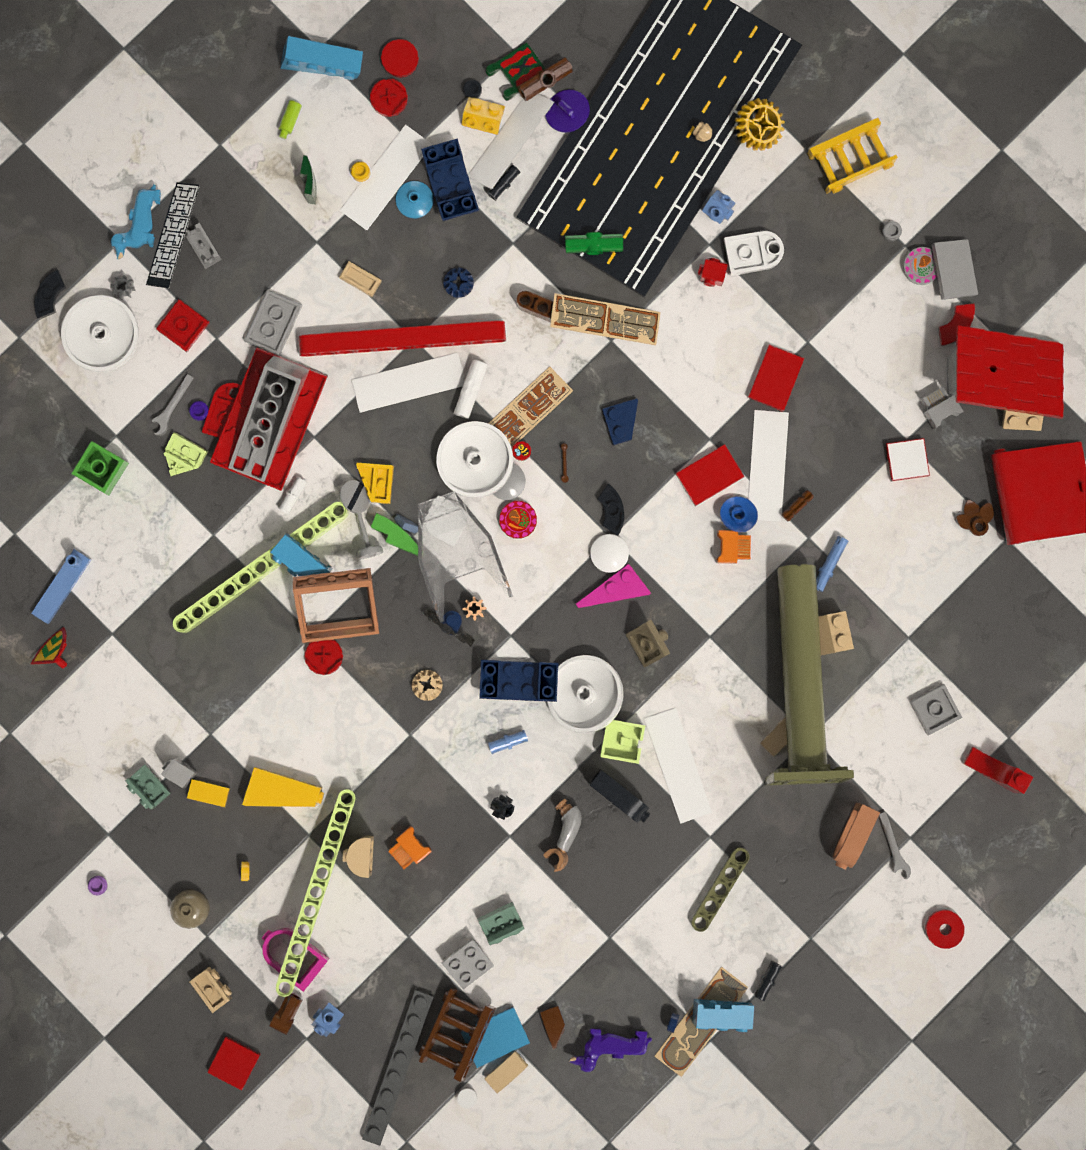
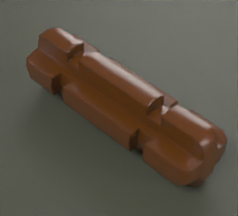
[782,490,814,522]

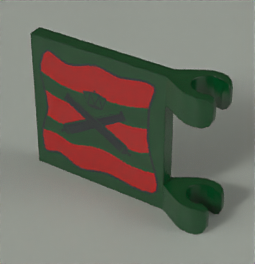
[486,43,546,101]

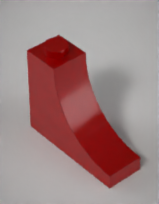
[963,747,1034,794]

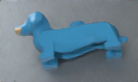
[111,184,161,260]

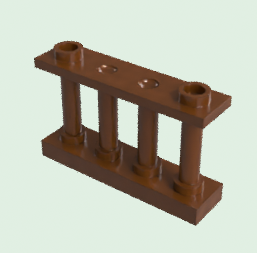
[419,988,496,1082]

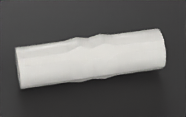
[454,360,488,419]

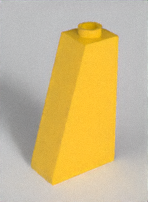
[242,767,324,807]

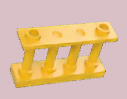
[807,118,898,194]

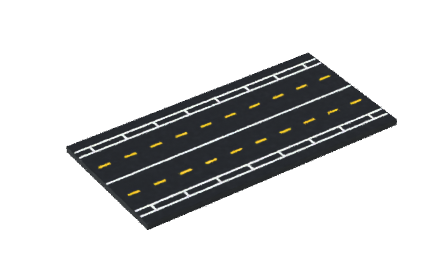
[516,0,802,298]

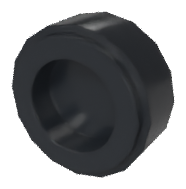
[463,80,482,99]

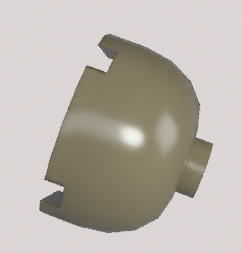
[170,889,210,929]

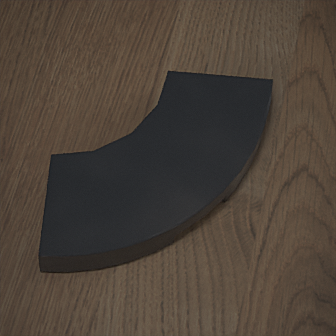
[34,270,66,320]
[597,484,625,536]

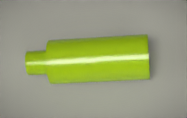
[278,100,302,139]

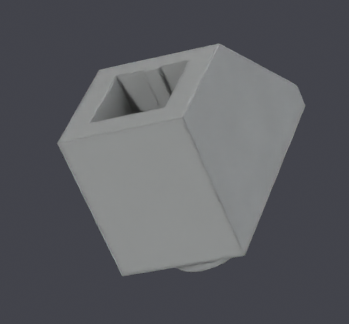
[161,758,197,788]

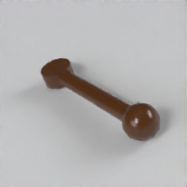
[560,443,569,483]

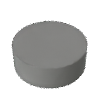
[882,221,902,241]

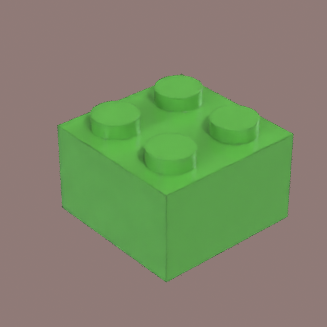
[71,441,129,496]

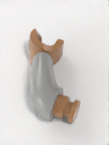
[543,799,582,872]

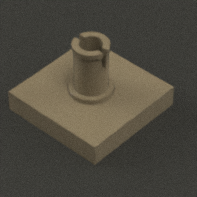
[626,620,670,668]

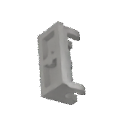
[186,223,222,269]

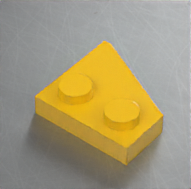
[356,463,394,504]

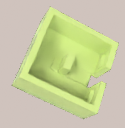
[600,720,645,764]

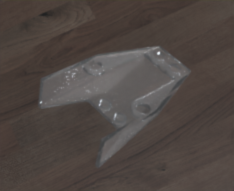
[418,492,513,623]

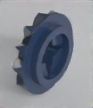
[443,267,474,298]

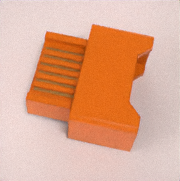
[717,530,751,564]
[388,826,432,870]

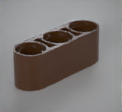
[516,291,553,323]

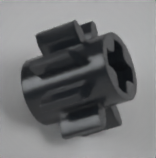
[490,794,515,820]

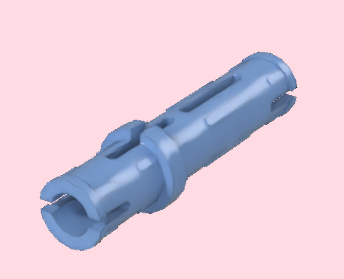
[816,536,849,592]

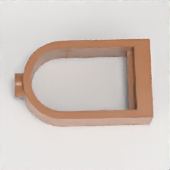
[833,803,880,870]

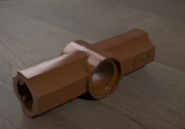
[517,57,573,101]

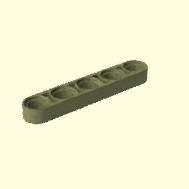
[691,847,749,932]

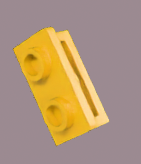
[462,97,505,135]

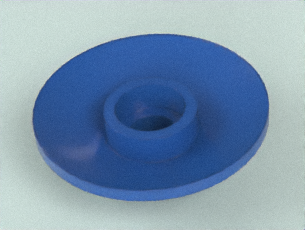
[720,497,758,532]

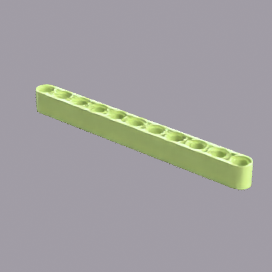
[173,502,349,633]
[276,789,355,997]

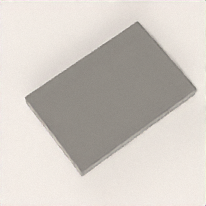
[932,239,978,300]
[244,289,303,356]

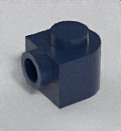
[439,611,462,635]

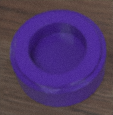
[189,401,209,421]

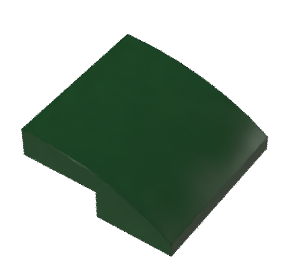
[300,155,317,205]

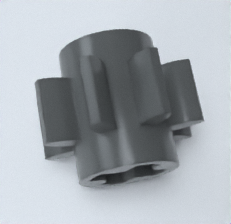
[110,275,136,300]

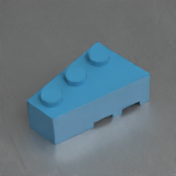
[270,533,333,577]
[692,999,754,1032]

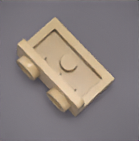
[1002,410,1044,431]
[190,967,232,1013]

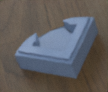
[394,514,420,533]

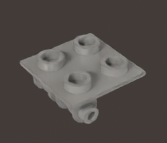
[442,939,494,990]

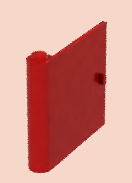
[991,441,1086,545]

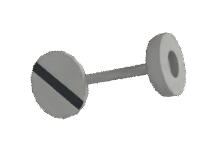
[340,480,383,560]

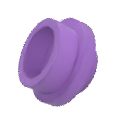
[88,876,108,896]

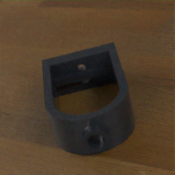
[589,769,650,823]

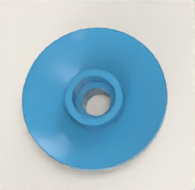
[396,181,433,219]

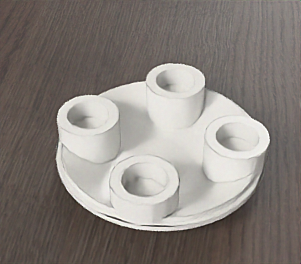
[591,534,629,572]

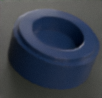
[667,1012,680,1034]

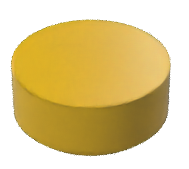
[351,162,371,182]
[241,862,249,881]

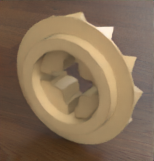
[412,670,443,701]

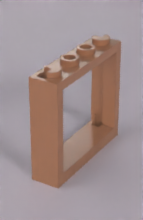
[292,568,379,643]

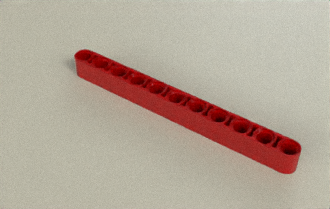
[298,321,506,357]

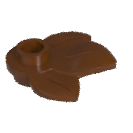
[956,500,994,536]

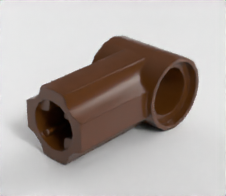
[269,993,303,1035]

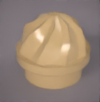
[693,122,712,142]

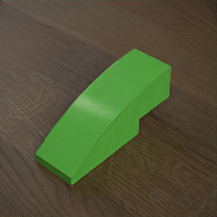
[371,513,423,558]

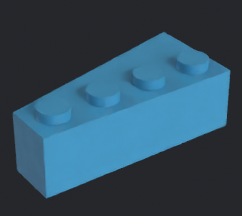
[280,36,363,80]

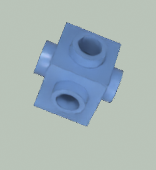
[702,190,736,224]
[311,1003,344,1037]

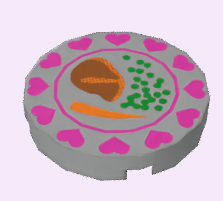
[903,247,937,285]

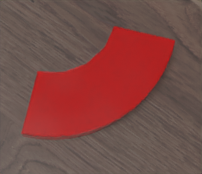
[938,303,975,346]

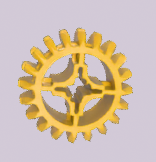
[735,98,785,151]

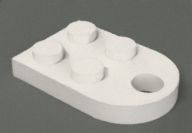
[724,231,784,276]

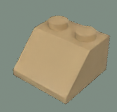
[819,611,854,656]

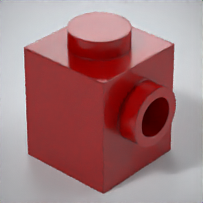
[698,258,728,287]

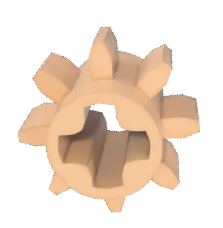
[463,597,487,621]

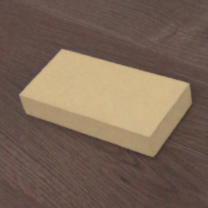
[339,261,382,297]

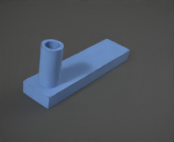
[31,549,91,624]

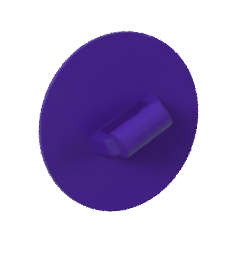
[546,90,590,133]

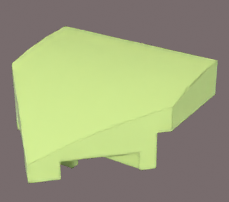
[163,432,208,476]

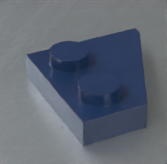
[602,398,638,446]

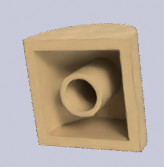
[343,836,374,878]

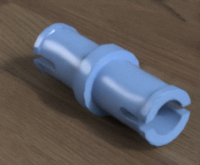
[488,730,528,754]

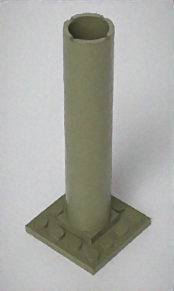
[765,564,854,786]

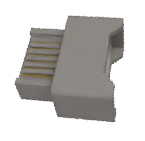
[921,387,964,429]

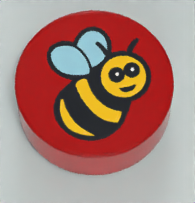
[512,441,531,461]

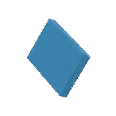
[461,1006,530,1068]

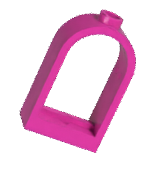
[261,928,330,992]

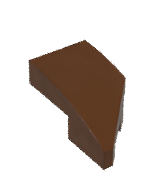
[540,1006,565,1050]

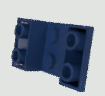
[421,138,479,221]
[479,660,558,702]

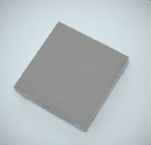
[909,684,963,736]

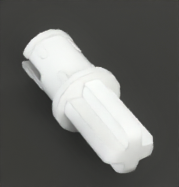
[278,477,306,515]

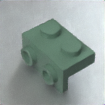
[125,764,171,809]
[477,902,525,945]

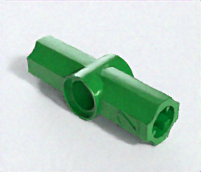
[565,232,623,255]

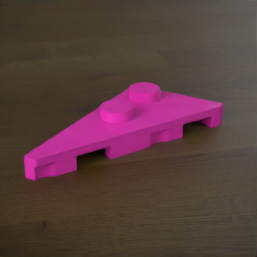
[575,564,651,608]

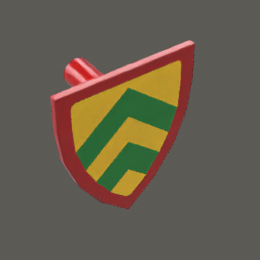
[31,627,67,669]

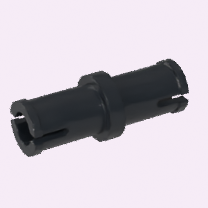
[487,165,521,201]
[754,961,783,1001]

